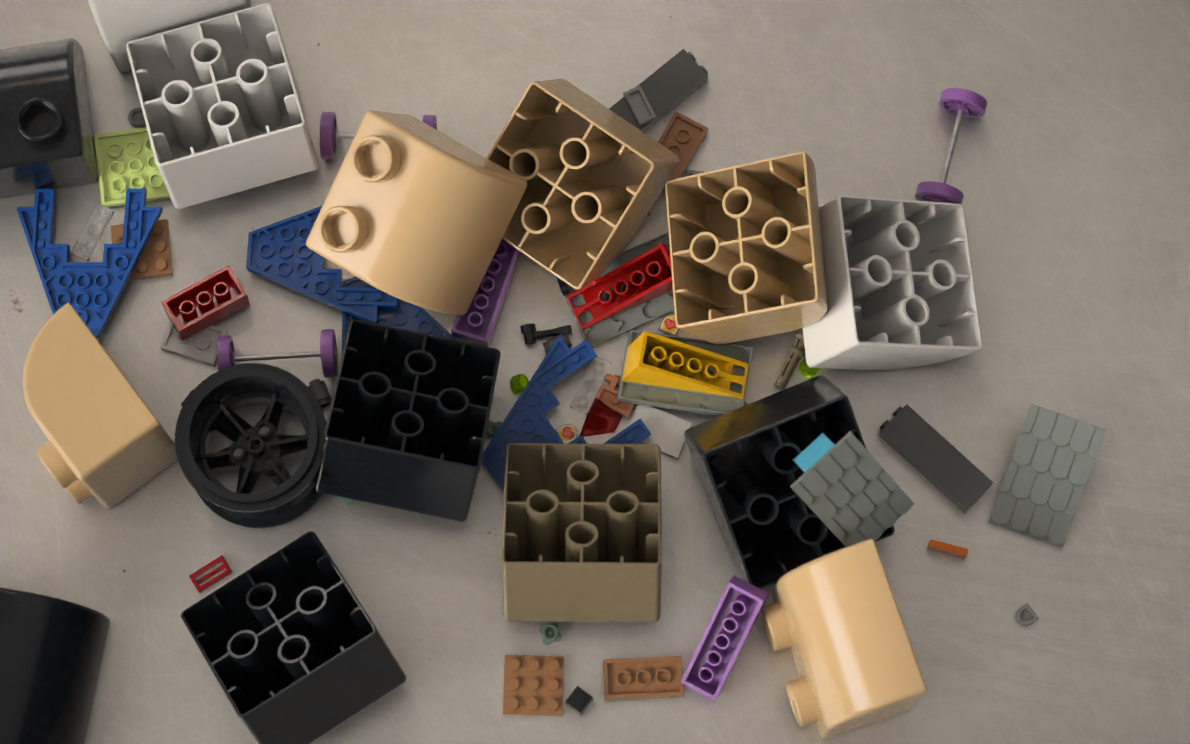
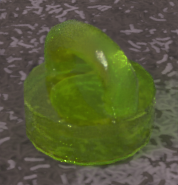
[799,358,820,379]
[510,373,529,394]

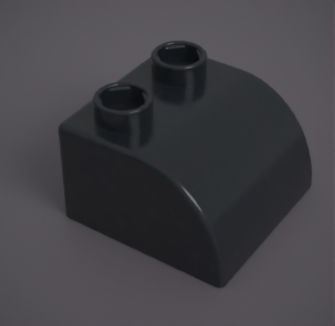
[0,38,99,199]
[315,319,501,522]
[684,375,895,590]
[181,531,406,744]
[0,587,109,744]

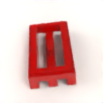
[189,555,233,593]

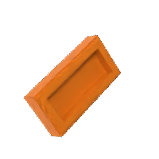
[927,539,968,560]

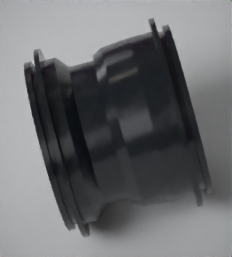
[175,363,327,528]

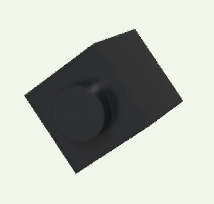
[565,686,593,716]

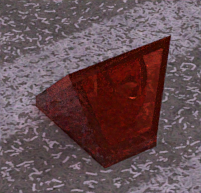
[579,398,622,437]

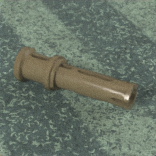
[774,333,805,390]

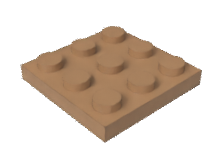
[111,219,173,280]
[503,655,564,716]

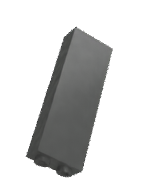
[609,49,708,133]
[879,404,993,513]

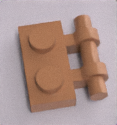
[594,373,635,418]

